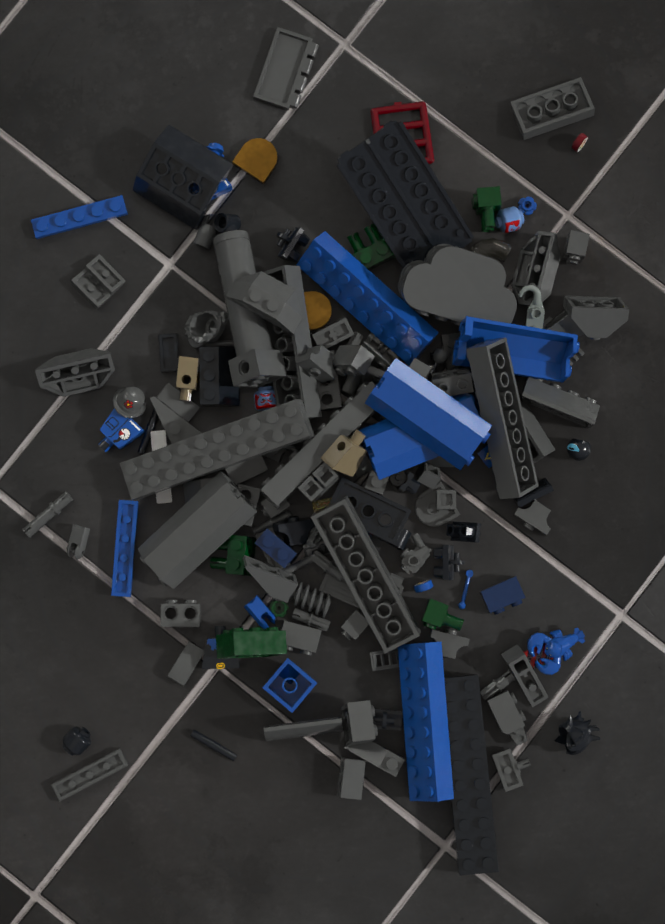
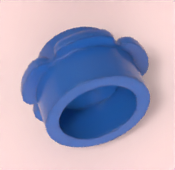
[518,196,537,215]

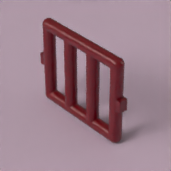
[370,101,434,164]

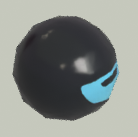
[567,438,591,461]

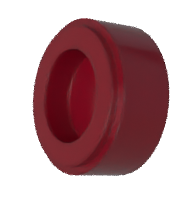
[572,133,588,152]

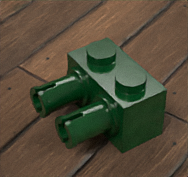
[471,186,502,232]
[347,224,395,271]
[210,535,256,576]
[421,599,464,631]

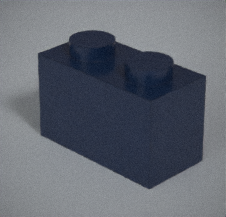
[255,528,297,569]
[480,576,526,615]

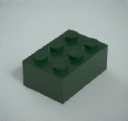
[216,627,287,659]

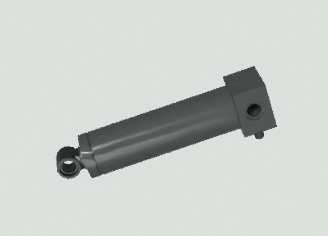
[213,213,287,388]

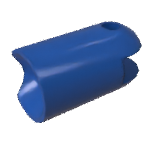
[244,595,276,629]

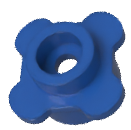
[206,143,224,158]

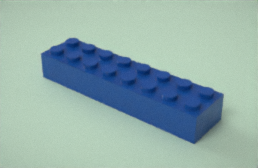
[296,231,439,366]
[398,642,454,802]

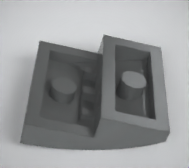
[71,254,126,309]

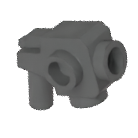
[400,533,432,575]

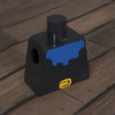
[202,626,240,669]

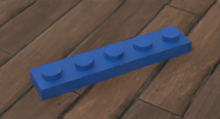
[31,195,128,239]
[111,500,139,597]

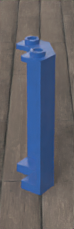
[452,316,580,383]
[365,358,492,470]
[359,393,480,480]

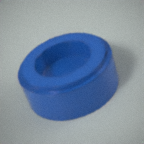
[413,579,433,593]

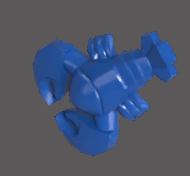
[527,628,585,675]

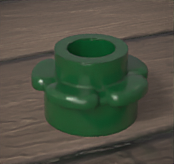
[270,600,289,617]

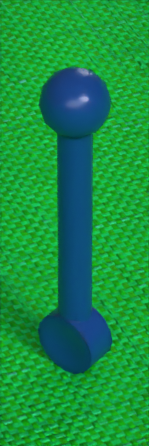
[458,570,473,609]

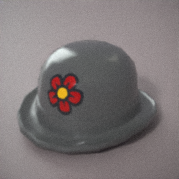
[112,386,146,418]

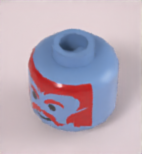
[495,206,524,233]
[254,386,276,411]

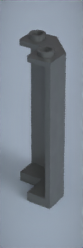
[138,471,257,589]

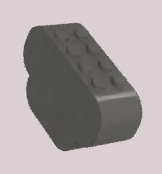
[397,244,517,326]

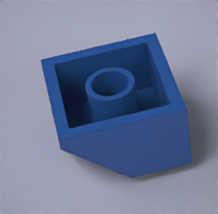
[263,658,318,713]

